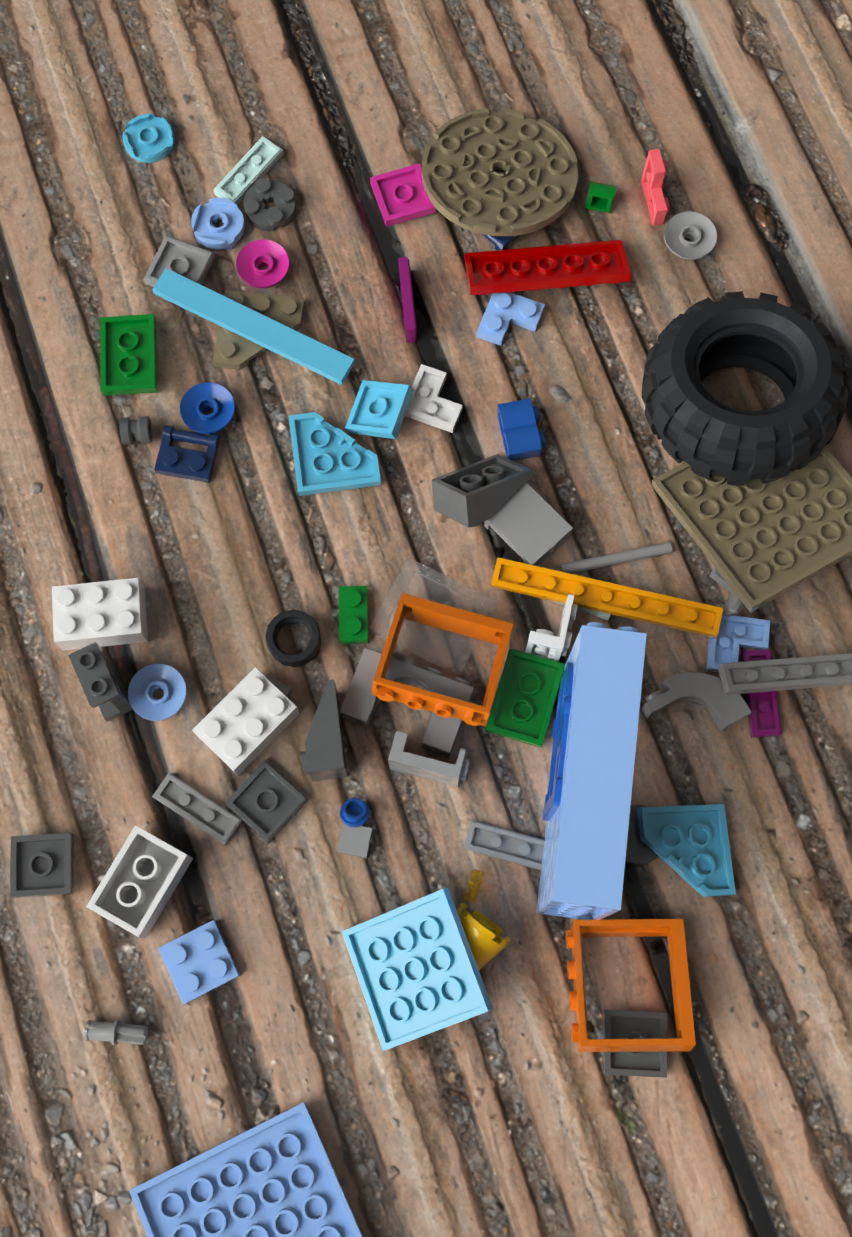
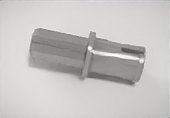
[84,1020,148,1046]

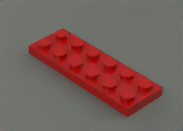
[464,240,631,295]

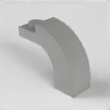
[641,672,752,732]

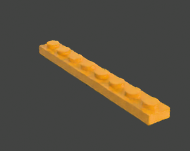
[491,557,723,638]

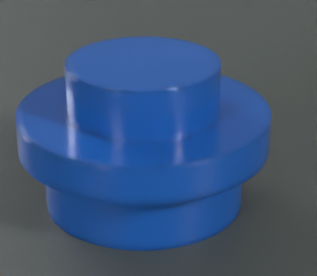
[340,798,370,827]

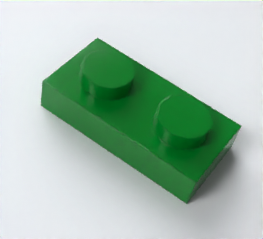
[339,586,368,644]

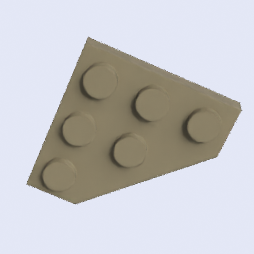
[213,290,305,370]

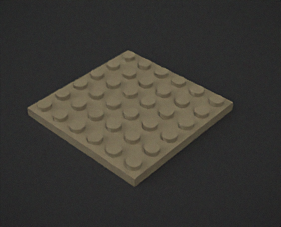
[652,447,852,613]

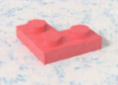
[641,149,669,226]

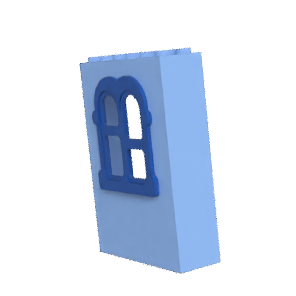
[536,622,647,920]

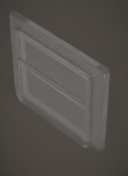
[369,557,498,676]

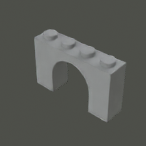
[339,647,474,758]

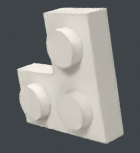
[405,364,463,433]

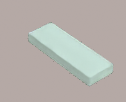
[213,136,284,205]

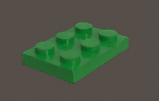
[100,314,157,396]
[485,648,565,748]

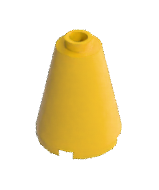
[457,903,511,970]

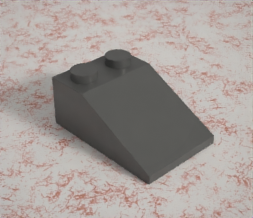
[432,454,533,528]
[300,679,348,782]

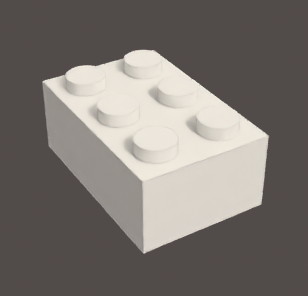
[52,578,148,651]
[192,667,300,776]
[86,825,193,939]

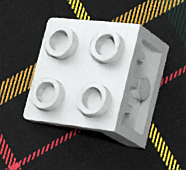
[525,594,578,662]

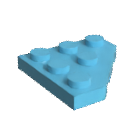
[289,412,381,496]
[637,804,736,897]

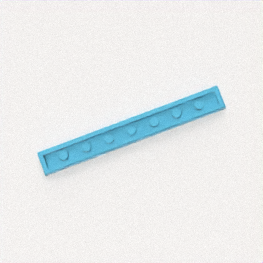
[152,268,355,385]

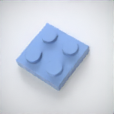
[158,920,240,1005]

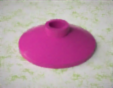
[236,239,289,288]

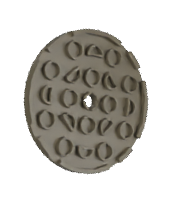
[422,108,579,236]

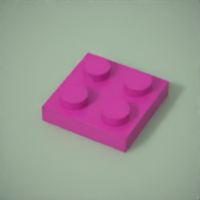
[370,163,436,227]

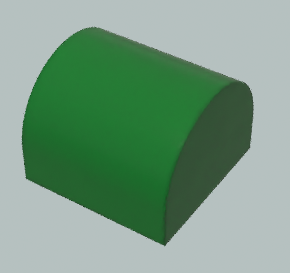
[585,181,617,213]

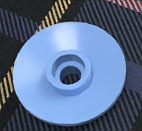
[128,664,187,721]

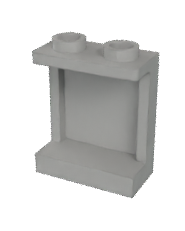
[484,482,573,566]
[388,731,470,787]

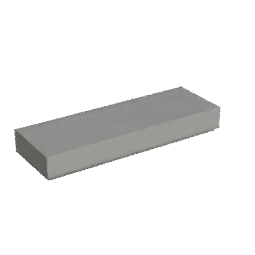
[152,772,243,845]
[463,820,544,870]

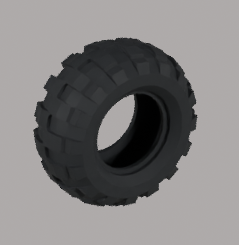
[641,291,849,486]

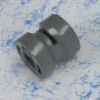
[119,416,153,445]

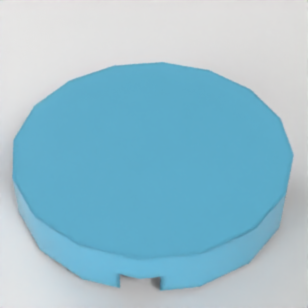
[122,113,175,163]

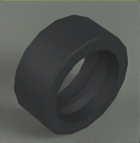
[265,610,322,667]

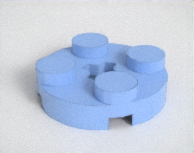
[191,197,245,250]

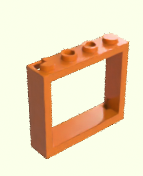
[371,593,514,727]
[565,919,696,1052]

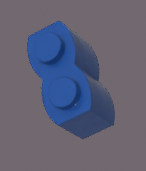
[497,398,545,461]

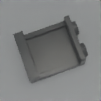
[69,642,133,722]

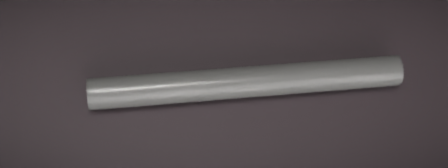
[560,542,672,574]

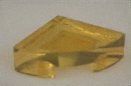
[464,869,484,904]

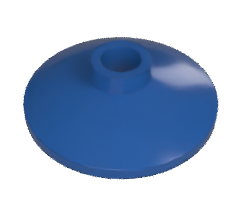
[180,382,235,434]

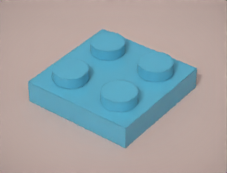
[345,380,414,439]

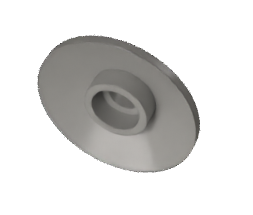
[664,211,717,260]

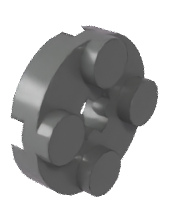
[243,178,296,232]

